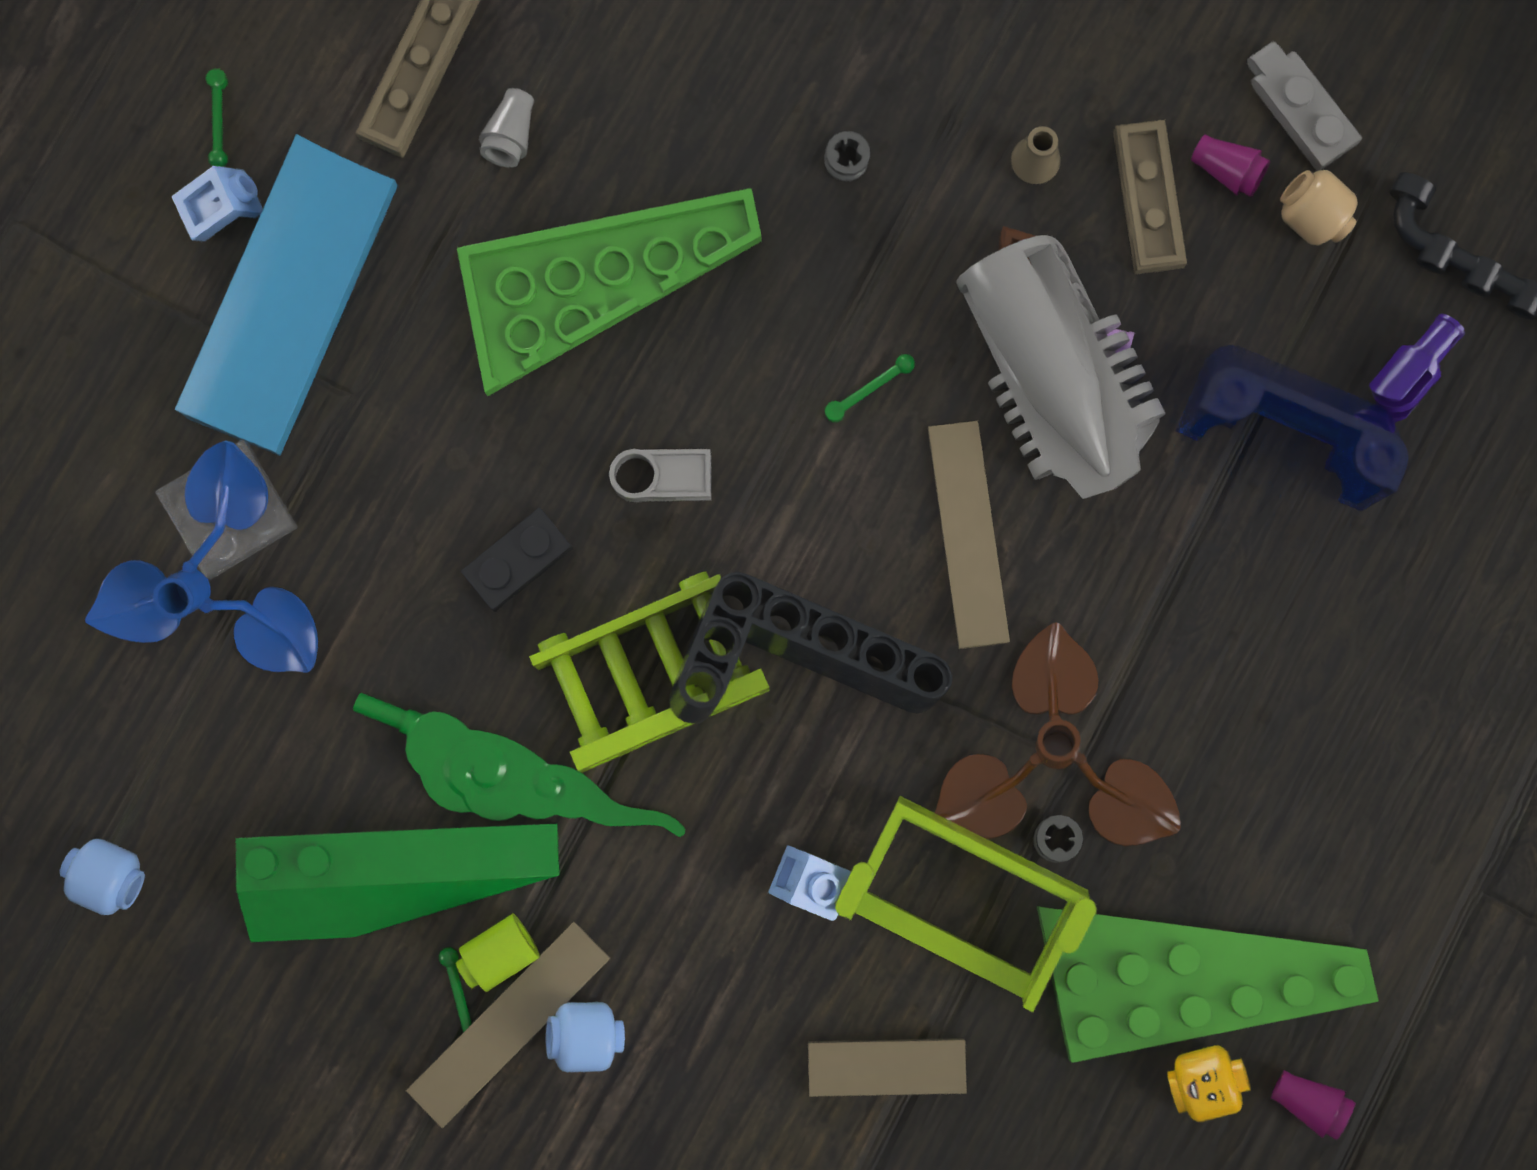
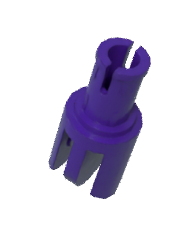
[1369,314,1465,422]

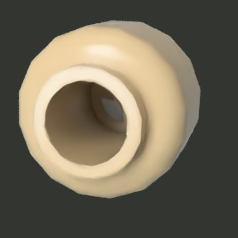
[1280,170,1358,245]

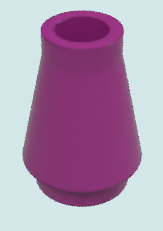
[1191,134,1270,197]
[1270,1070,1355,1140]

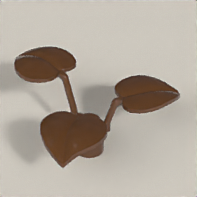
[934,622,1181,846]

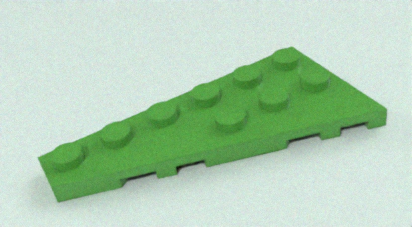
[457,188,762,396]
[1037,906,1379,1063]

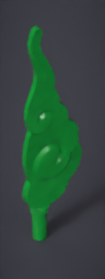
[353,692,686,837]

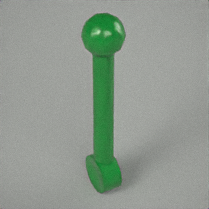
[206,69,228,167]
[825,354,915,422]
[439,947,472,1033]

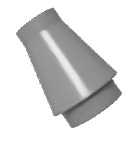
[479,88,534,167]

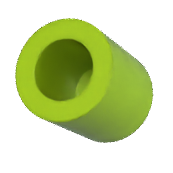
[456,913,540,992]

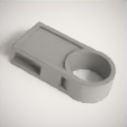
[609,449,711,503]

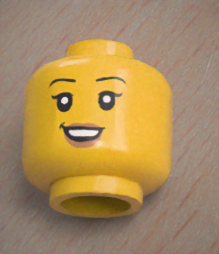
[1168,1045,1251,1122]

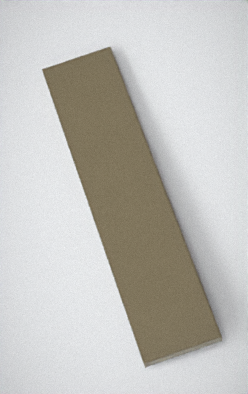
[928,421,1010,649]
[406,921,611,1128]

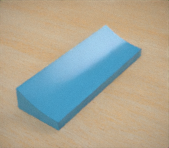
[175,134,398,456]

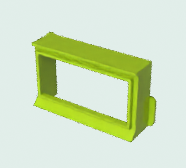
[835,796,1096,1012]

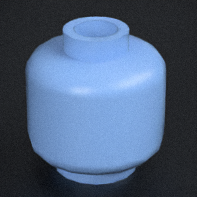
[60,839,145,915]
[546,1002,625,1072]

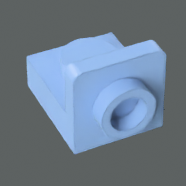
[171,166,263,241]
[768,845,851,920]

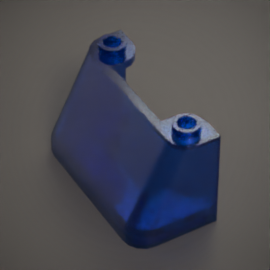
[1175,345,1409,511]

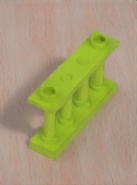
[529,572,769,773]

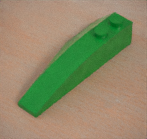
[236,824,560,942]

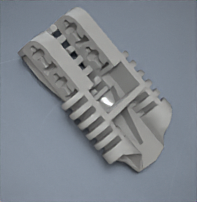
[956,235,1166,499]

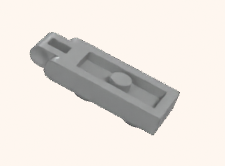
[1247,42,1362,171]

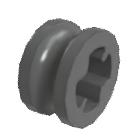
[825,131,870,181]
[1033,815,1083,863]

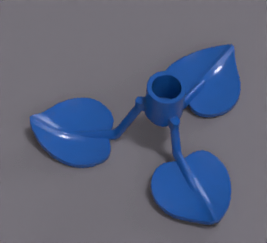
[85,441,318,673]

